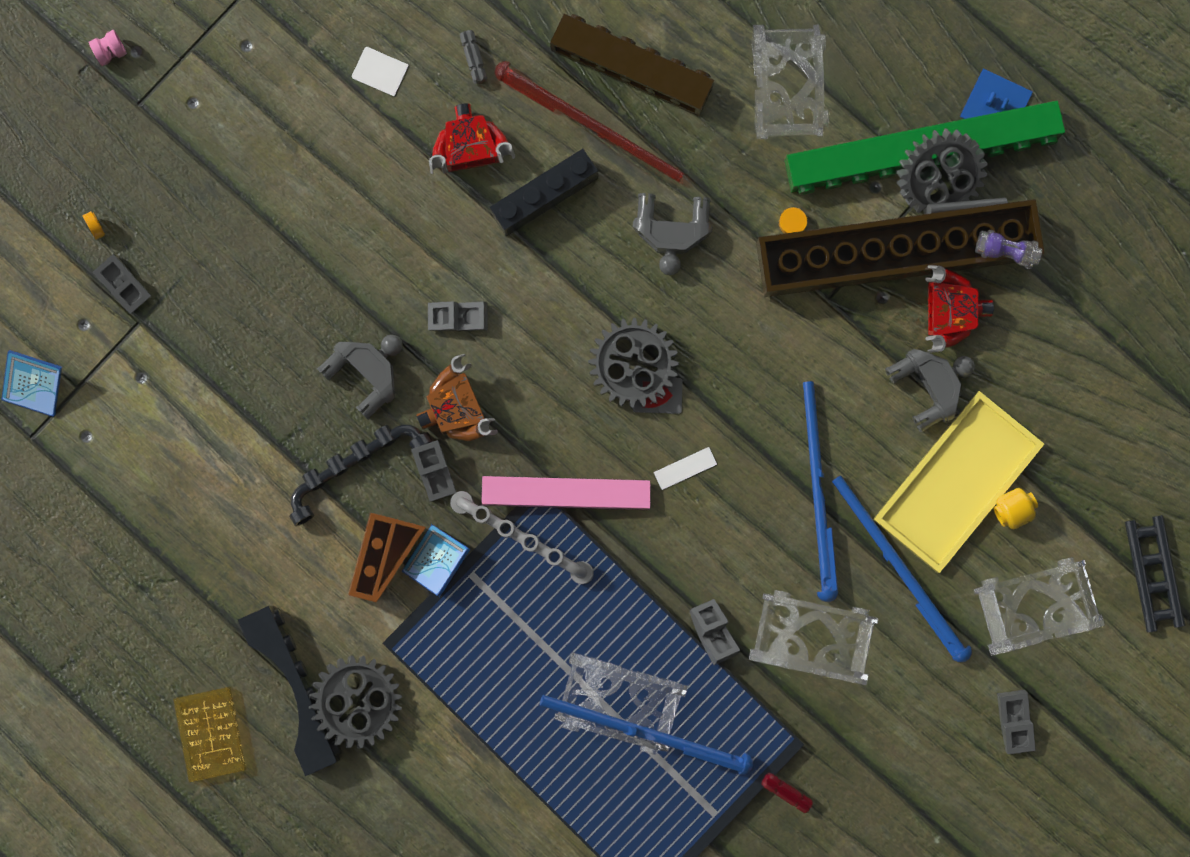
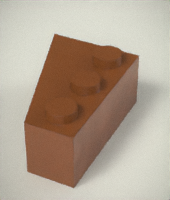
[348,513,426,602]

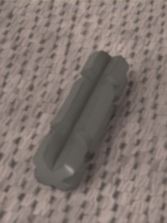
[460,30,487,84]

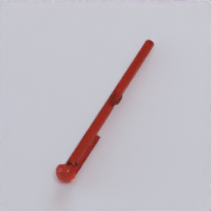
[495,61,684,183]

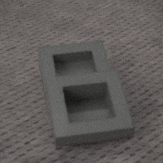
[92,254,151,314]
[428,301,488,331]
[411,440,456,501]
[690,599,740,665]
[997,690,1035,754]

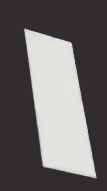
[654,447,717,490]

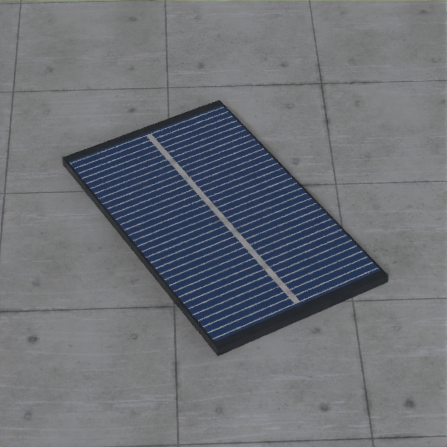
[382,506,804,857]

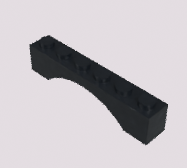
[238,606,342,776]

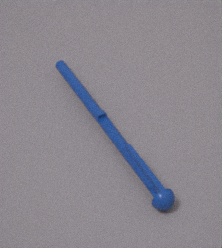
[803,381,838,602]
[832,475,972,663]
[539,695,753,775]

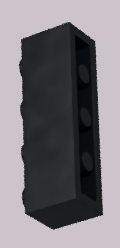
[489,149,598,237]

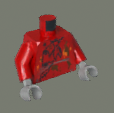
[429,103,515,174]
[925,265,994,353]

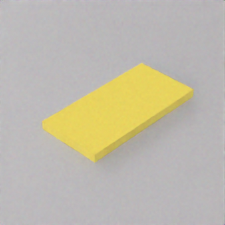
[873,391,1044,573]

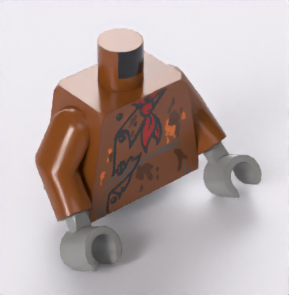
[416,354,498,441]

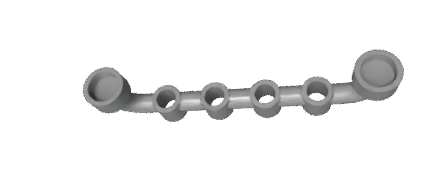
[451,491,594,584]

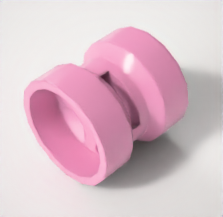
[89,30,127,66]

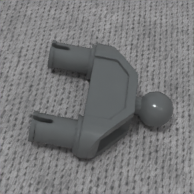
[632,193,713,276]
[317,334,403,420]
[885,349,975,432]

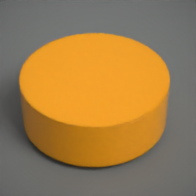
[779,207,807,234]
[82,211,105,240]

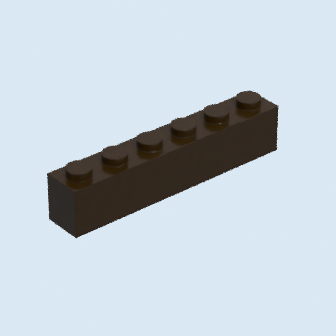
[550,14,714,117]

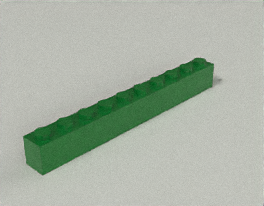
[784,100,1065,195]

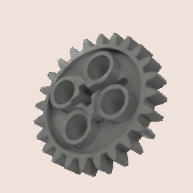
[897,128,988,214]
[588,318,679,409]
[309,656,402,749]

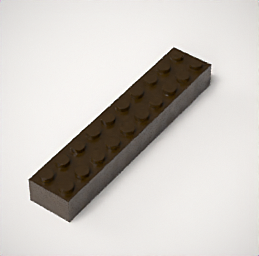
[756,199,1045,297]

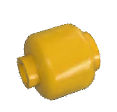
[993,488,1038,530]

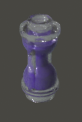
[975,230,1042,269]

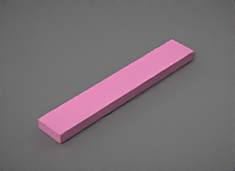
[482,476,650,510]

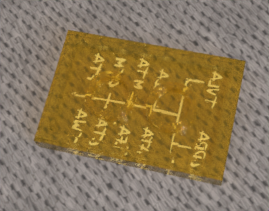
[173,687,246,782]

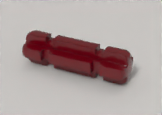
[762,773,813,813]

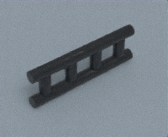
[1125,515,1186,633]

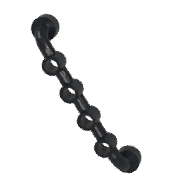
[289,424,434,527]

